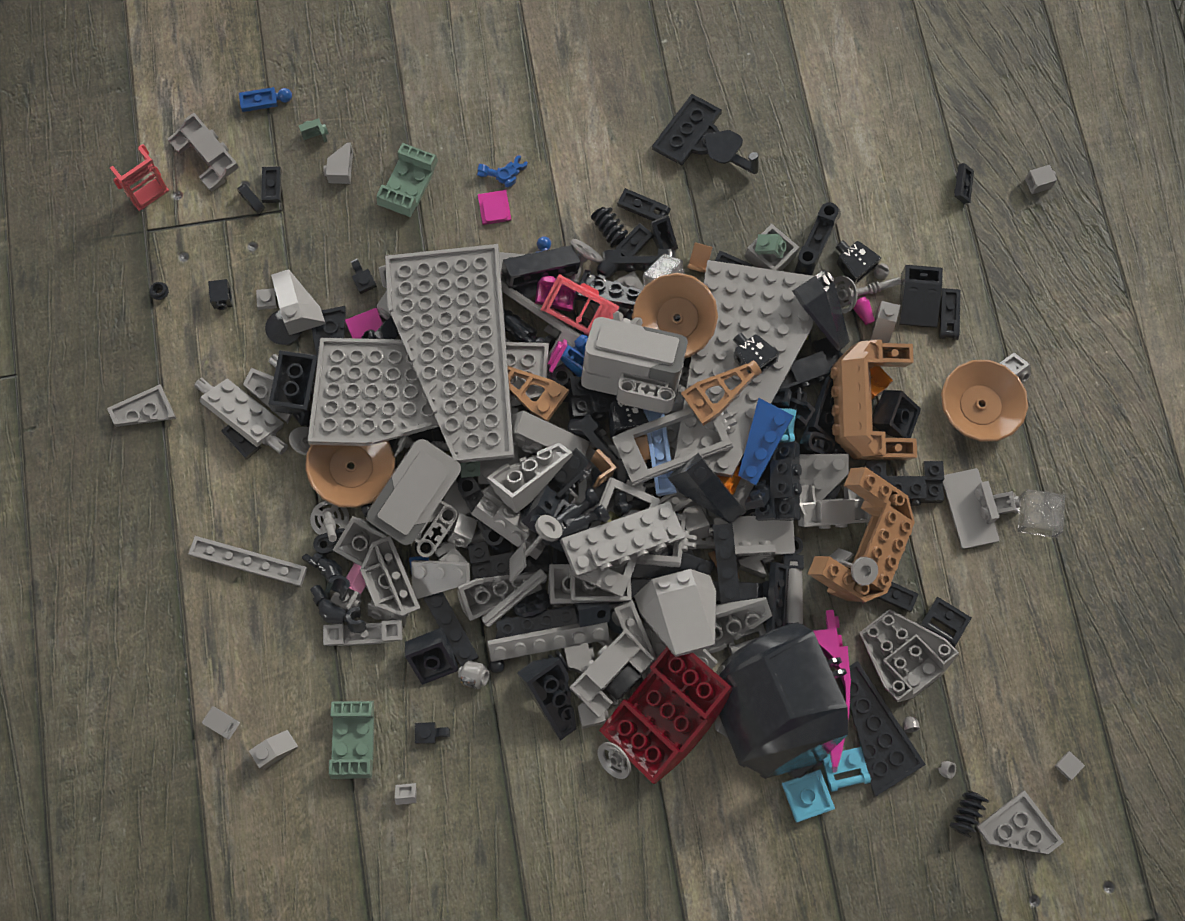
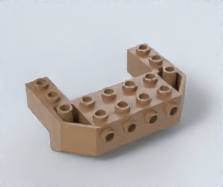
[831,340,917,461]
[808,467,915,602]

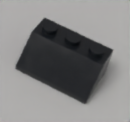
[268,350,318,414]

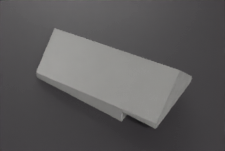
[548,562,632,604]

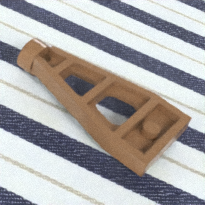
[681,360,762,426]
[508,366,569,422]

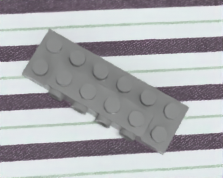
[560,501,685,578]

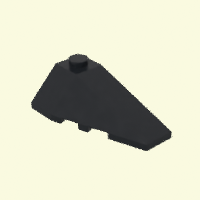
[667,453,746,523]
[517,657,577,741]

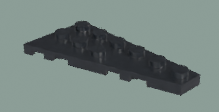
[843,661,926,797]

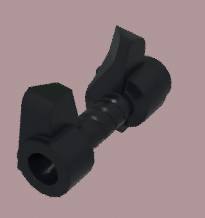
[613,485,653,517]

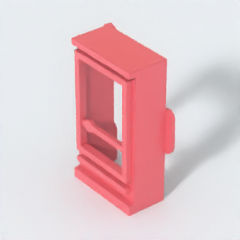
[110,144,169,211]
[540,274,619,336]

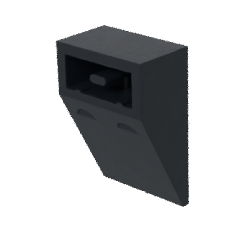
[899,265,943,328]

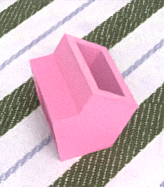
[346,563,366,594]

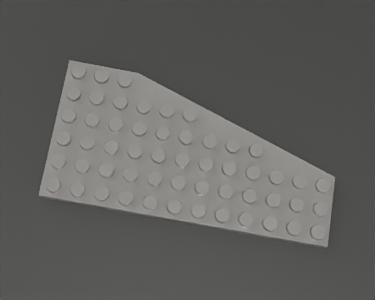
[385,244,514,463]
[675,260,814,478]
[308,338,549,446]

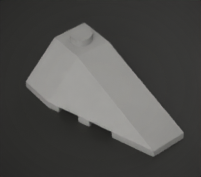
[271,269,326,335]
[487,443,573,513]
[457,572,542,621]

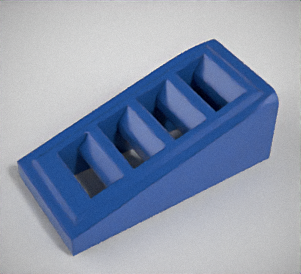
[560,344,584,377]

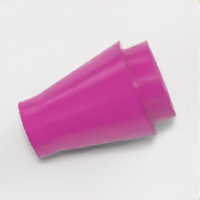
[853,297,875,326]

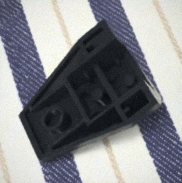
[792,269,850,351]

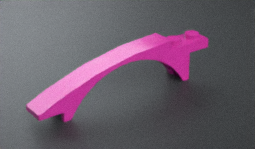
[813,610,851,773]

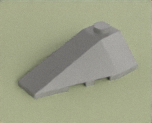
[706,597,772,654]

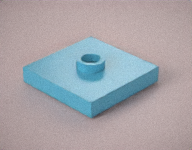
[782,770,835,823]

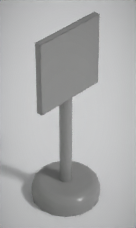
[509,515,562,583]
[830,548,878,585]

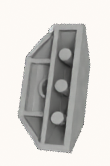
[360,536,420,616]

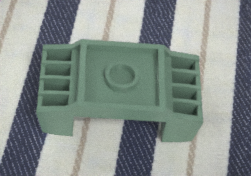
[376,143,438,217]
[329,701,374,779]

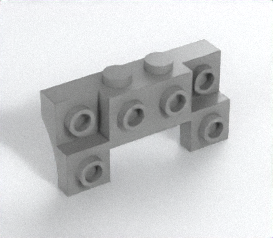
[167,113,239,192]
[798,483,871,529]
[471,485,546,559]
[570,629,655,718]

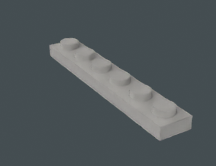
[188,536,308,587]
[488,622,609,662]

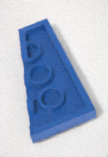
[738,398,794,485]

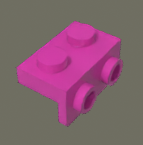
[535,276,575,312]

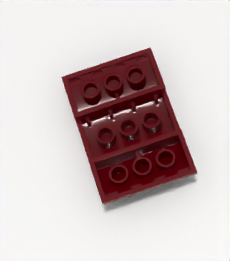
[599,647,732,784]

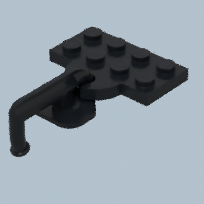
[652,94,759,174]

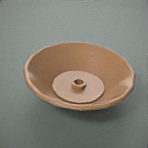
[632,273,718,358]
[941,360,1028,442]
[306,441,395,508]

